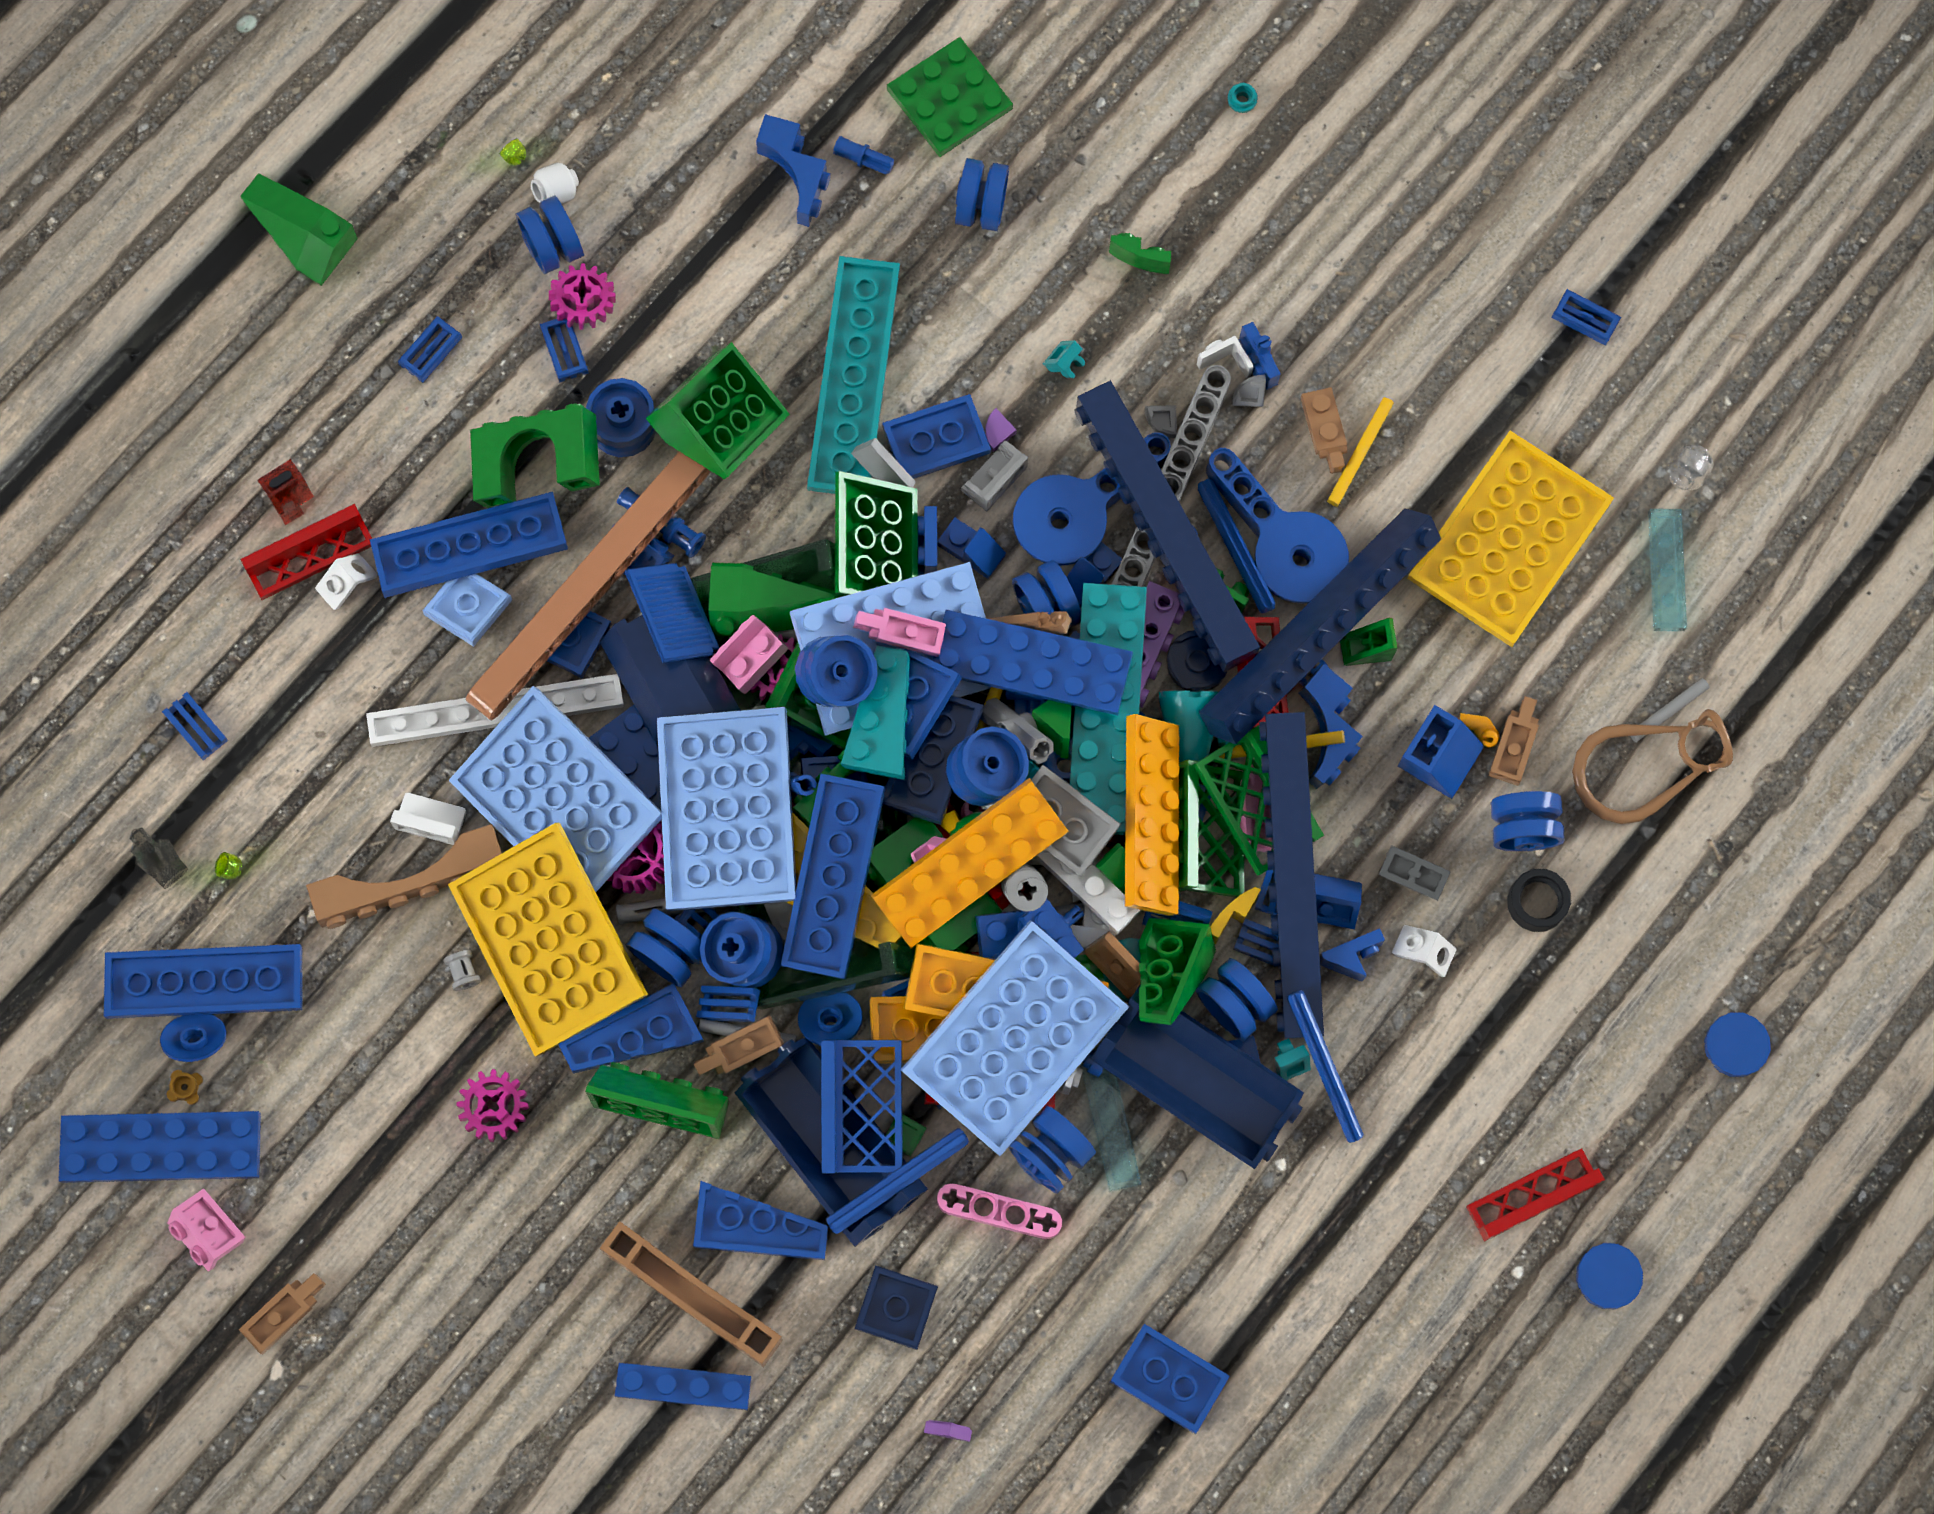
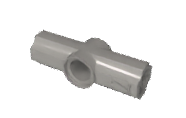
[980,698,1053,764]

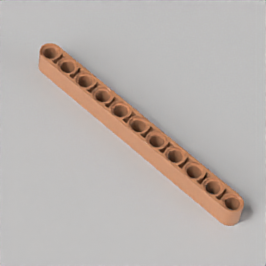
[466,451,711,720]

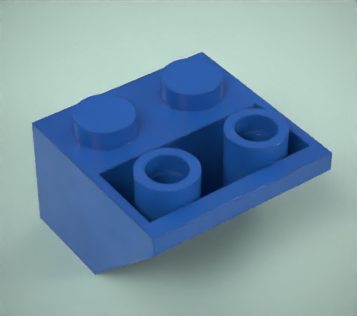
[1397,705,1484,799]

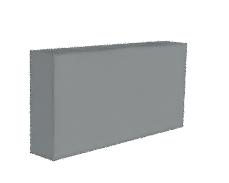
[851,438,916,487]

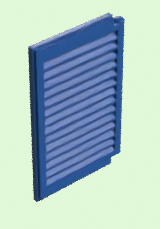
[625,563,719,663]

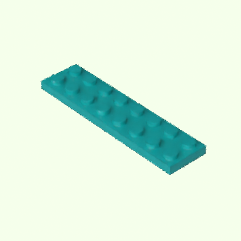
[807,256,900,494]
[1070,583,1147,835]

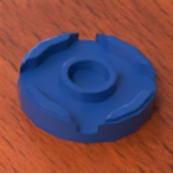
[1704,1013,1771,1077]
[1576,1243,1643,1310]

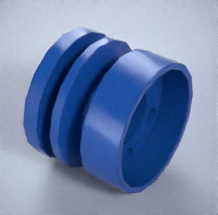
[1008,1106,1096,1194]

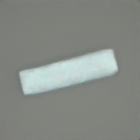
[1648,509,1687,631]
[1080,1064,1142,1192]

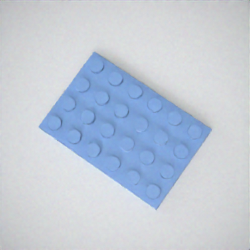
[790,562,990,735]
[449,686,662,892]
[657,707,797,911]
[900,920,1129,1156]

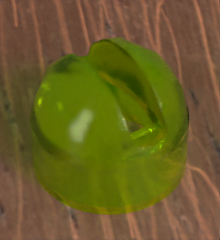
[499,138,526,166]
[215,852,243,880]

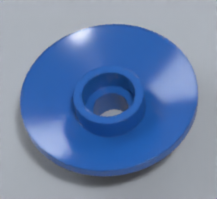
[798,990,863,1046]
[160,1014,227,1062]

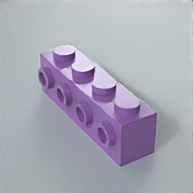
[1140,581,1185,708]

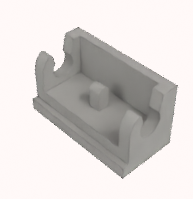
[961,441,1028,512]

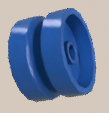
[955,158,1009,232]
[515,195,584,275]
[586,378,656,457]
[1012,560,1081,629]
[795,635,878,707]
[946,726,1029,807]
[1490,791,1565,852]
[625,908,701,988]
[700,912,784,988]
[1196,958,1278,1042]

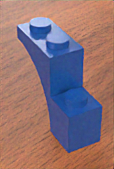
[756,114,831,227]
[1298,664,1363,789]

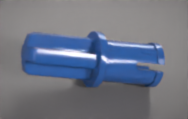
[833,136,894,174]

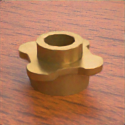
[167,1070,203,1105]

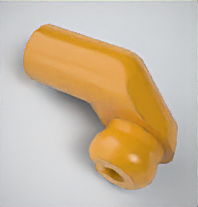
[1458,713,1500,747]

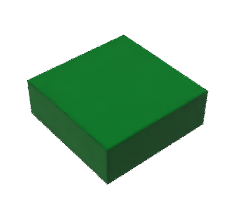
[886,1114,927,1158]

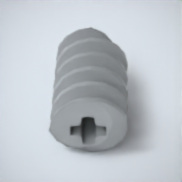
[1001,863,1048,911]

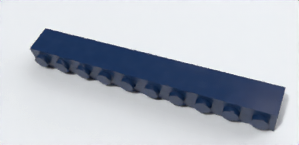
[1074,380,1260,672]
[1199,508,1441,745]
[1259,712,1324,1039]

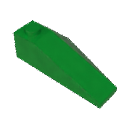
[240,173,358,286]
[708,562,840,637]
[1139,918,1216,1025]

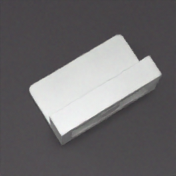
[390,793,466,845]

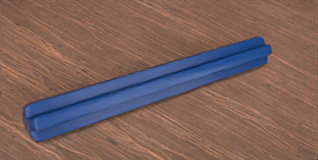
[1197,478,1275,614]
[1288,990,1364,1143]
[826,1128,969,1234]

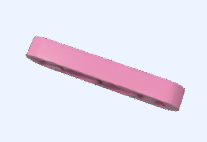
[937,1184,1062,1239]

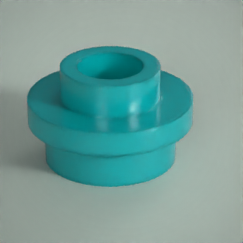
[1227,83,1258,113]

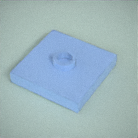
[422,574,512,647]

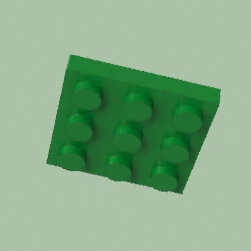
[887,37,1013,157]

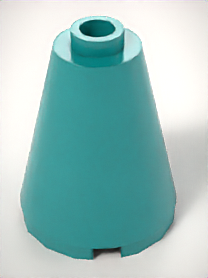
[1158,691,1218,765]

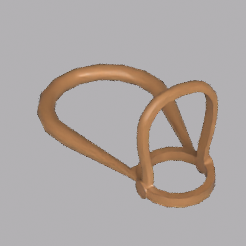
[1572,709,1733,824]

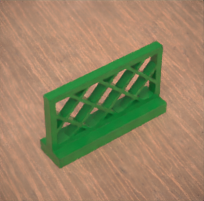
[1192,725,1324,876]
[1179,759,1244,898]

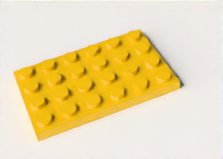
[1407,430,1614,647]
[448,823,648,1056]

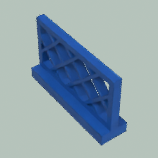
[821,1039,903,1173]

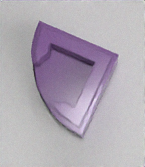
[986,408,1017,452]
[924,1420,972,1442]

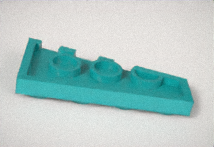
[841,645,910,780]

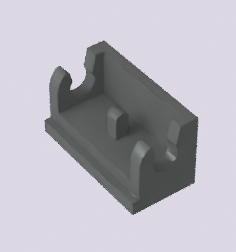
[1379,845,1451,901]

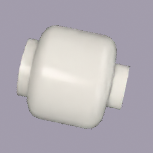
[531,163,579,204]

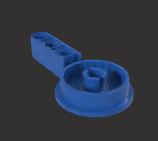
[1013,432,1171,566]
[1206,448,1349,604]

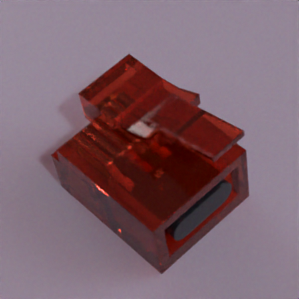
[257,459,314,525]

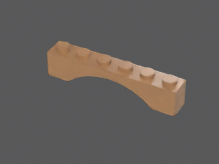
[306,824,502,929]
[600,1221,783,1368]

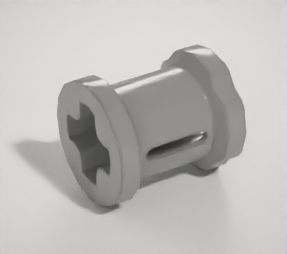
[444,950,481,991]

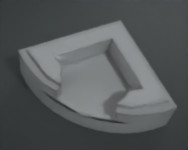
[1232,375,1266,407]
[1144,405,1177,438]

